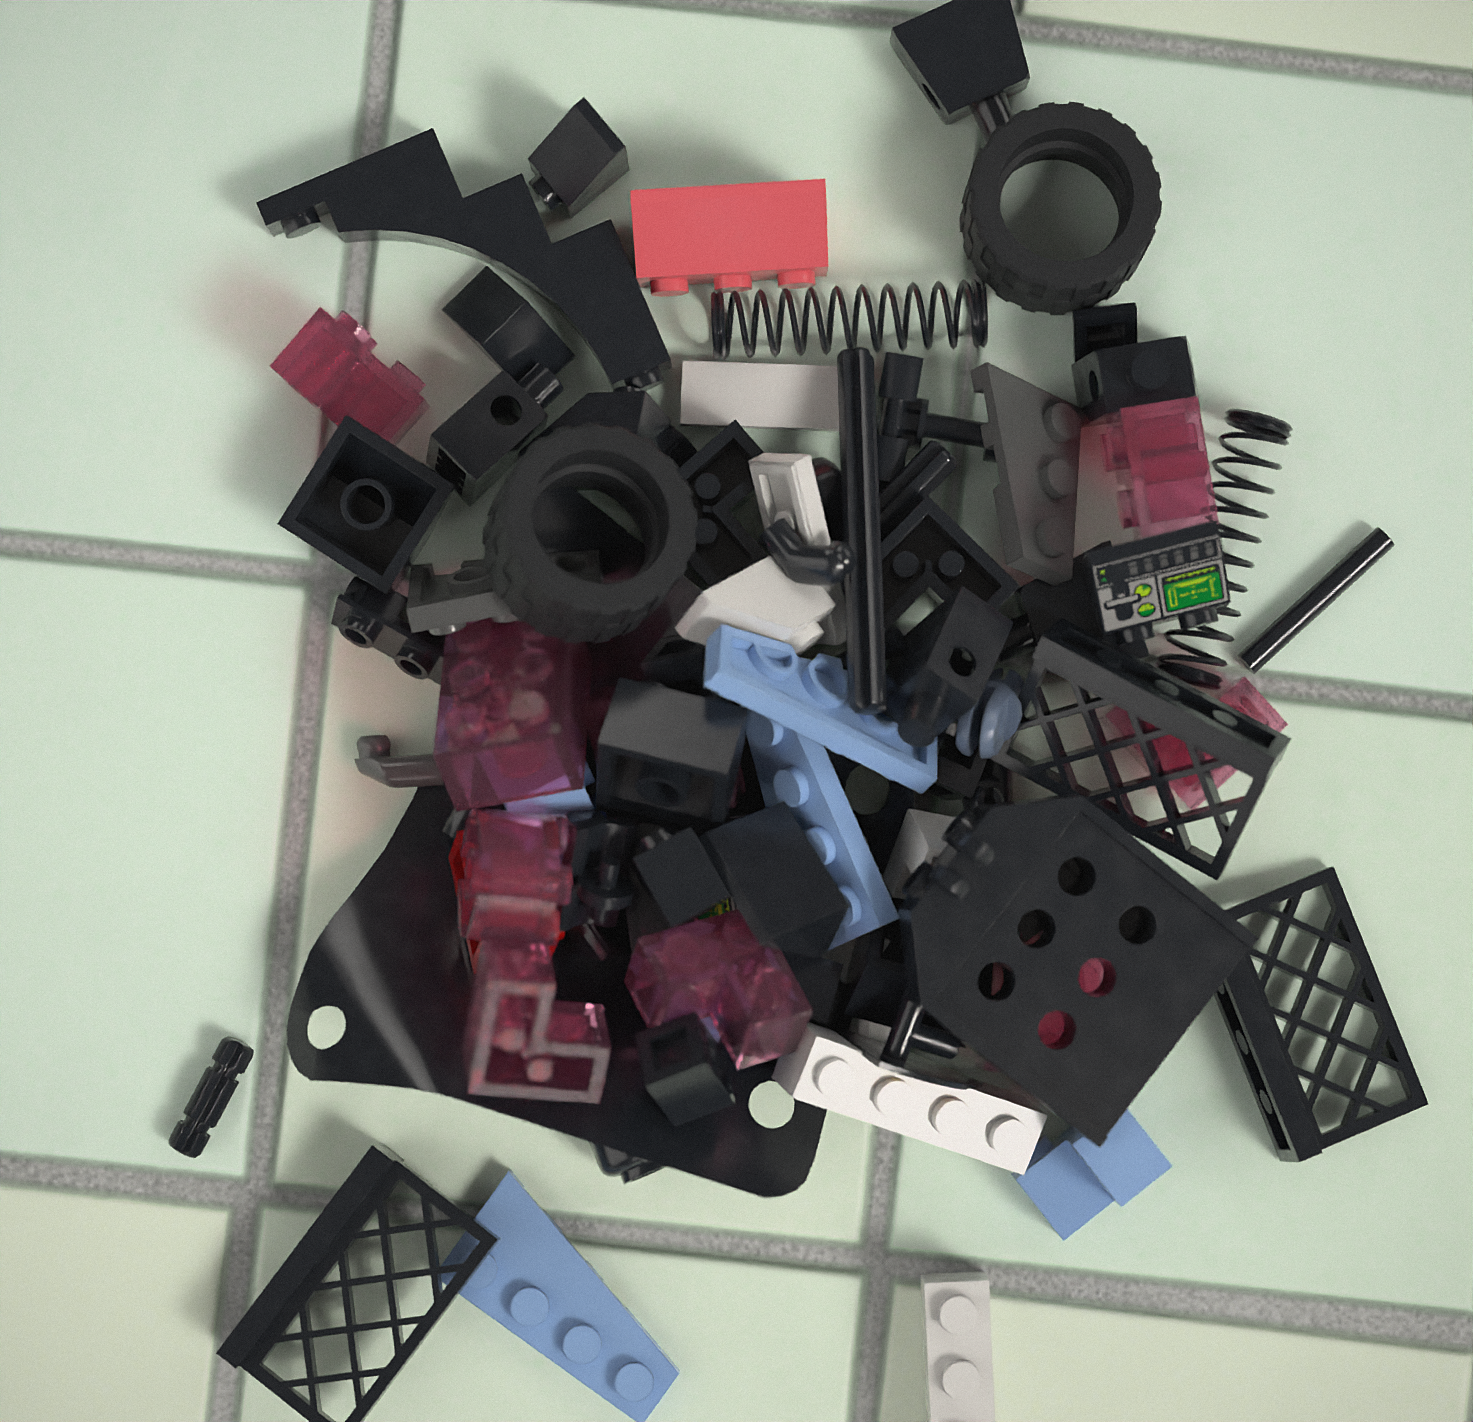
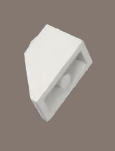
[675,555,837,656]

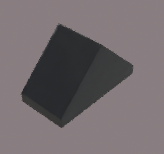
[442,266,576,382]

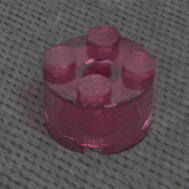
[457,809,572,946]

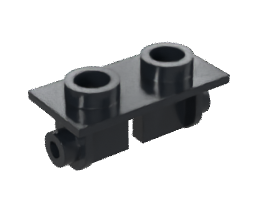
[331,575,467,685]

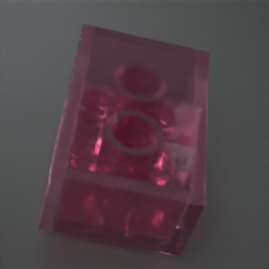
[433,617,592,812]

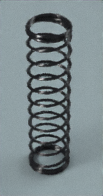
[710,279,988,360]
[1155,409,1293,690]

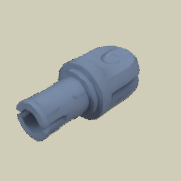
[956,668,1024,759]

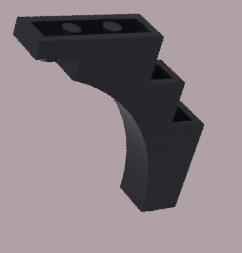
[256,128,672,391]

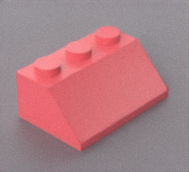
[630,179,829,297]

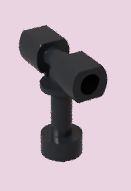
[877,352,997,484]

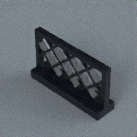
[990,617,1292,881]
[1214,866,1429,1163]
[216,1144,501,1422]

